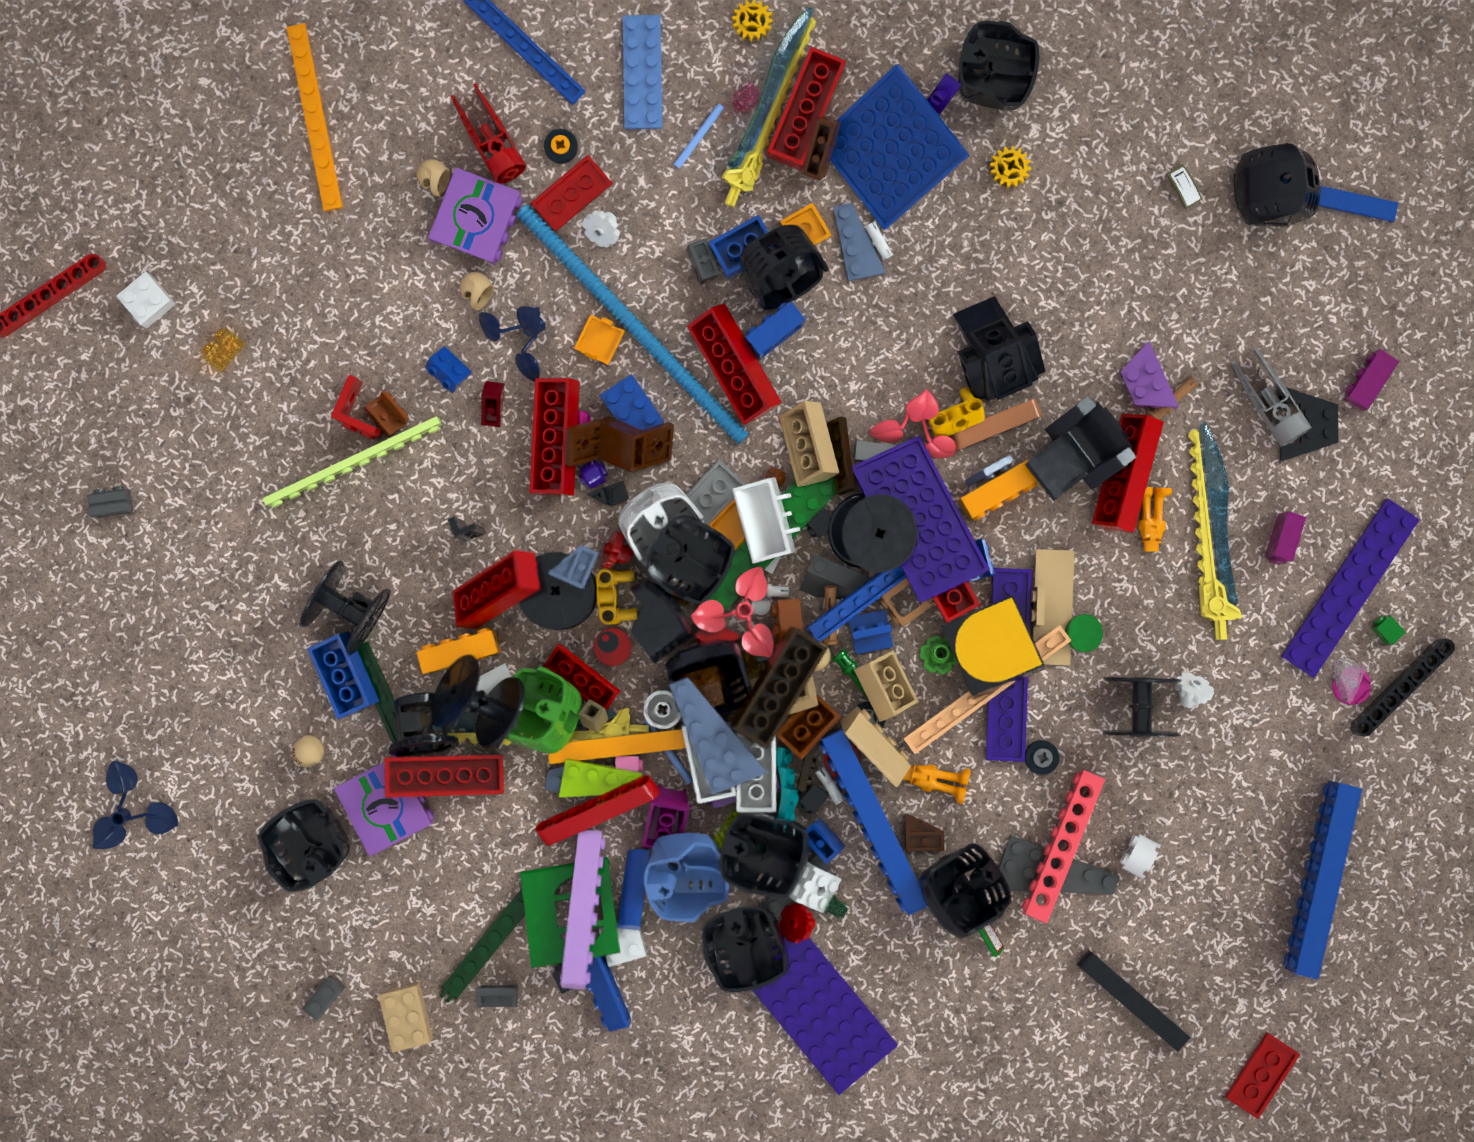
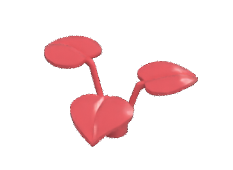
[869,389,956,459]
[691,567,774,657]

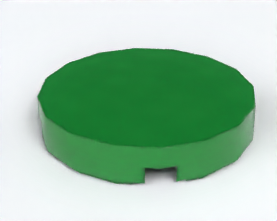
[1065,614,1103,652]

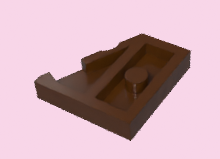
[905,814,945,852]

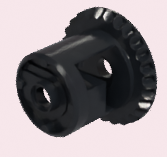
[388,692,459,756]

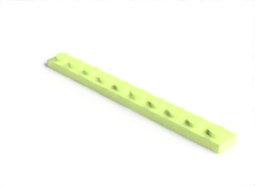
[262,416,442,508]

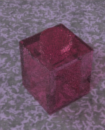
[732,81,763,114]

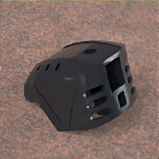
[958,21,1040,110]
[1234,143,1321,227]
[740,225,829,310]
[646,515,735,604]
[629,580,693,664]
[665,640,752,715]
[257,799,350,892]
[719,812,810,898]
[919,843,1012,940]
[702,906,789,993]

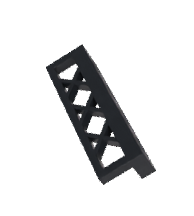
[447,516,486,542]

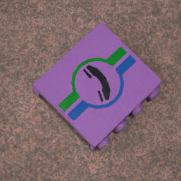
[428,167,523,265]
[334,756,435,857]

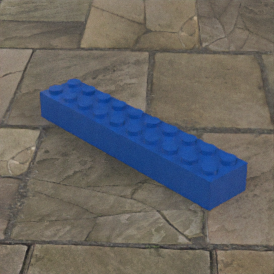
[819,727,927,916]
[1284,780,1363,980]

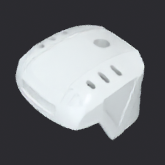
[618,482,708,567]

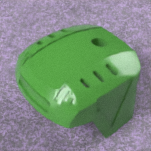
[505,666,582,754]

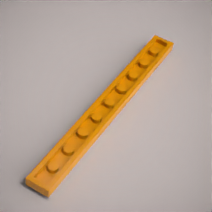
[286,23,343,212]

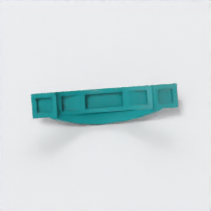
[757,747,799,853]

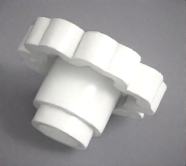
[582,210,620,247]
[1174,673,1214,708]

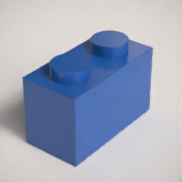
[806,818,846,864]

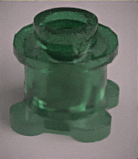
[824,895,848,920]

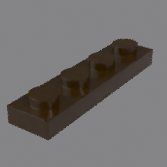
[827,416,855,495]

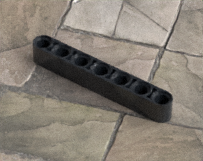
[1350,639,1455,737]
[1076,949,1191,1052]

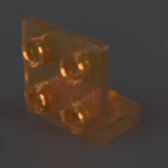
[680,666,725,707]

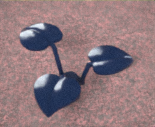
[478,306,546,382]
[93,761,179,849]

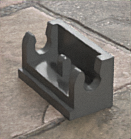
[686,238,720,284]
[477,985,518,1008]

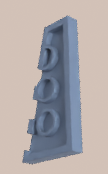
[833,203,886,281]

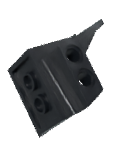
[953,296,1046,401]
[1025,395,1136,501]

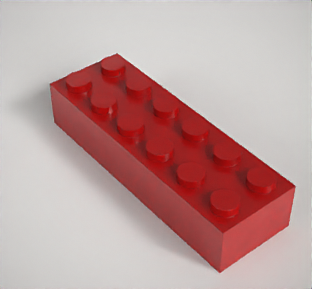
[767,46,846,171]
[687,303,782,425]
[529,378,580,496]
[1091,414,1164,533]
[452,550,539,629]
[384,755,504,798]

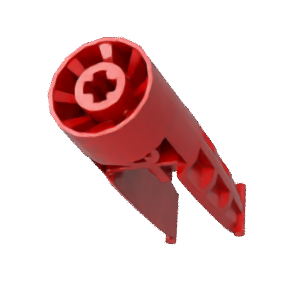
[451,83,527,184]

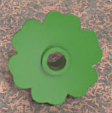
[919,635,957,675]

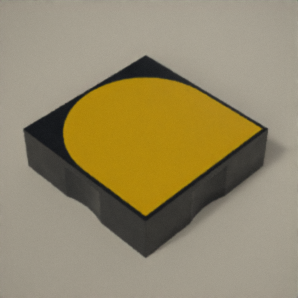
[941,595,1045,700]

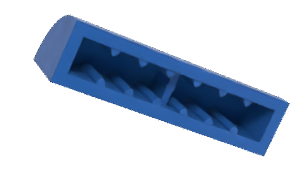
[617,849,650,931]

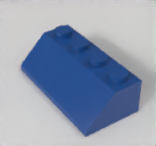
[586,956,632,1032]

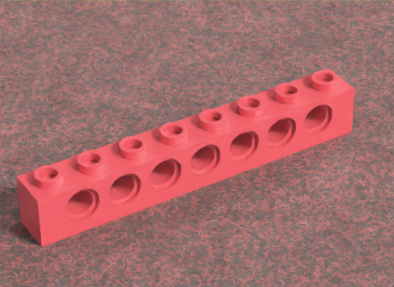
[1021,770,1105,923]

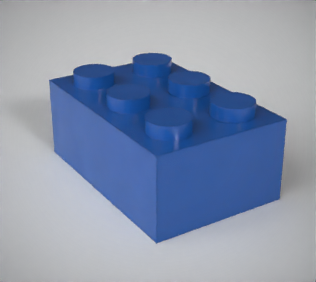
[709,215,774,280]
[746,301,806,360]
[600,374,664,430]

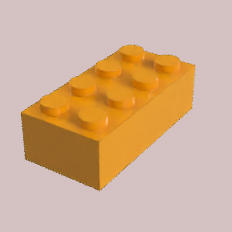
[957,460,1037,521]
[416,628,502,674]

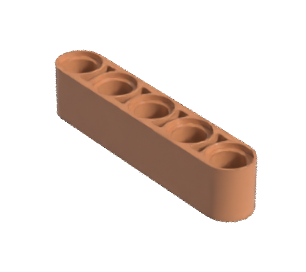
[950,398,1043,451]

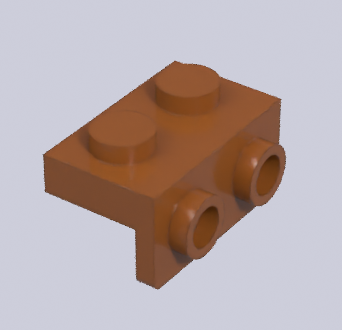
[364,390,409,438]

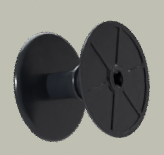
[828,493,917,572]
[519,552,597,630]
[299,560,391,656]
[431,655,525,749]
[1102,677,1182,737]

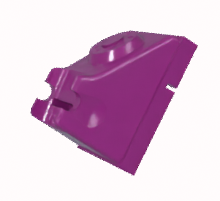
[641,784,690,849]

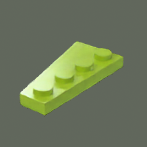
[559,758,643,798]

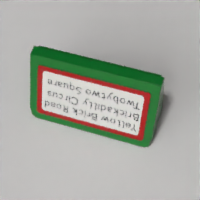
[978,924,1004,957]

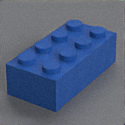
[307,631,380,719]

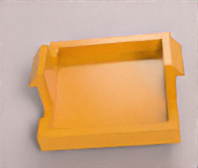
[574,315,625,366]
[708,499,746,550]

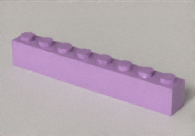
[561,830,606,990]

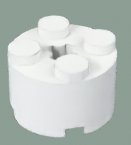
[643,690,681,729]
[1119,834,1161,879]

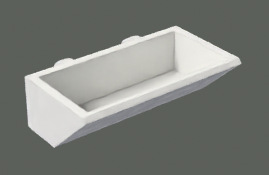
[732,477,801,564]

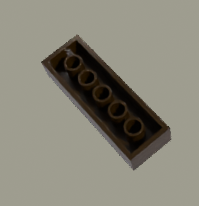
[729,627,828,749]

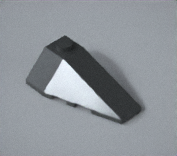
[799,554,879,601]

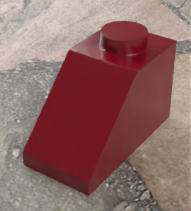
[481,381,505,427]

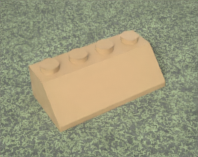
[779,401,839,487]
[840,706,911,787]

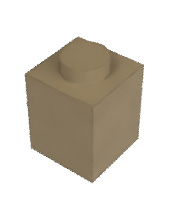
[578,699,608,733]

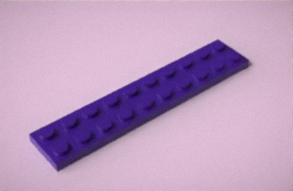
[1281,498,1420,678]
[986,568,1032,762]

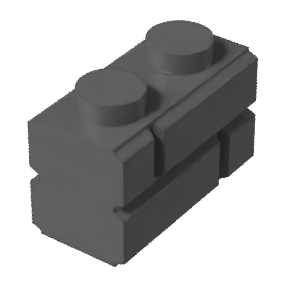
[87,486,133,518]
[302,975,345,1021]

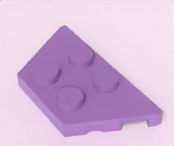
[1121,342,1179,409]

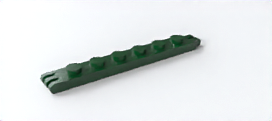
[440,889,525,1003]

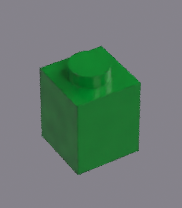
[1371,615,1406,645]

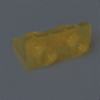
[201,327,246,373]

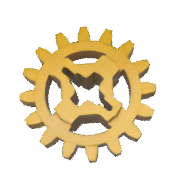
[732,0,773,42]
[989,146,1031,189]

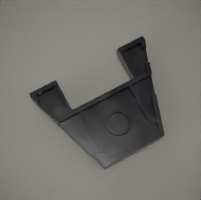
[1279,387,1339,461]

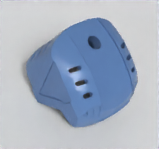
[644,833,730,922]

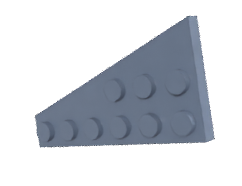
[669,677,767,795]

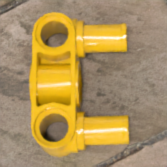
[929,387,985,437]
[596,569,638,625]

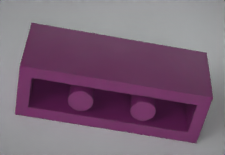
[1344,349,1400,411]

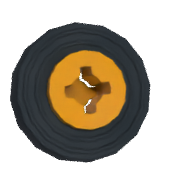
[544,129,578,164]

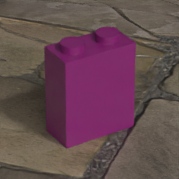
[1265,511,1307,565]

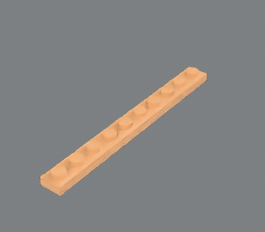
[903,625,1071,754]

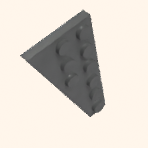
[992,835,1120,894]

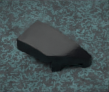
[587,481,630,506]

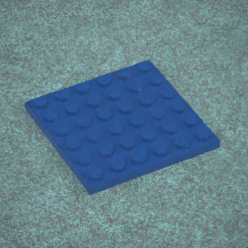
[830,64,970,230]

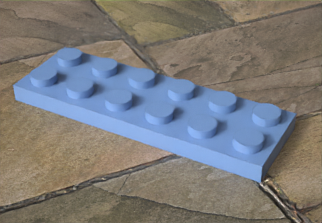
[623,15,663,129]

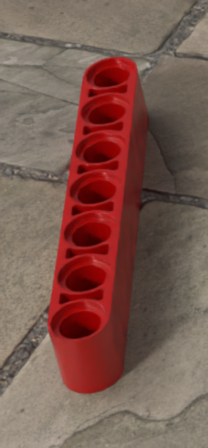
[0,254,106,337]
[535,775,660,846]

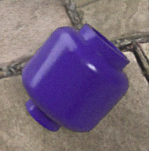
[578,460,608,489]

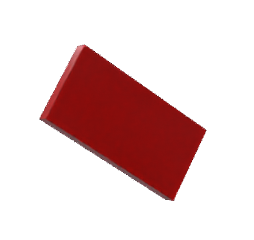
[530,155,613,233]
[1225,1032,1301,1119]

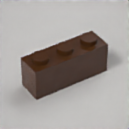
[802,116,841,180]

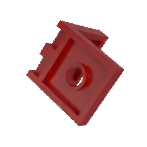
[331,375,383,440]

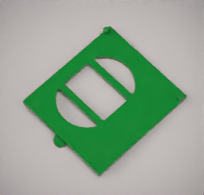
[520,857,620,968]

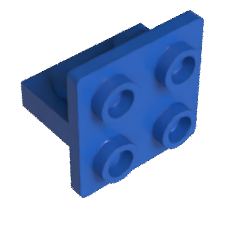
[849,610,893,654]

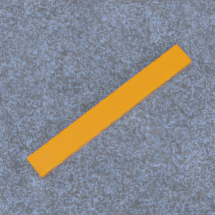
[548,729,686,764]

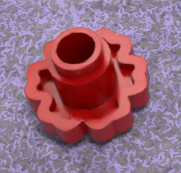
[601,530,633,570]
[779,903,815,943]

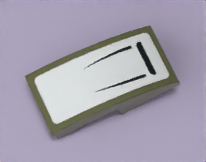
[1166,164,1203,209]

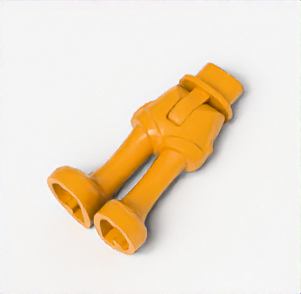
[1138,487,1172,552]
[902,764,971,805]

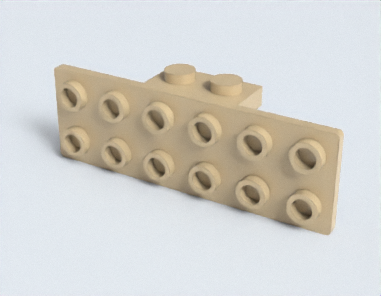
[1030,549,1074,666]

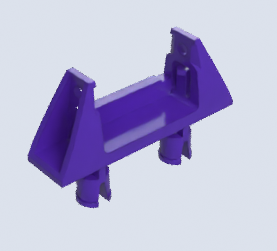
[927,73,962,116]

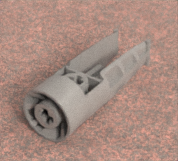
[1231,347,1312,447]

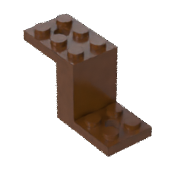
[565,416,674,472]

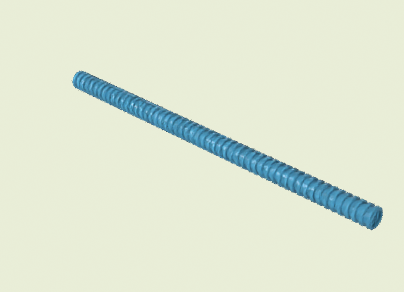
[517,205,749,445]

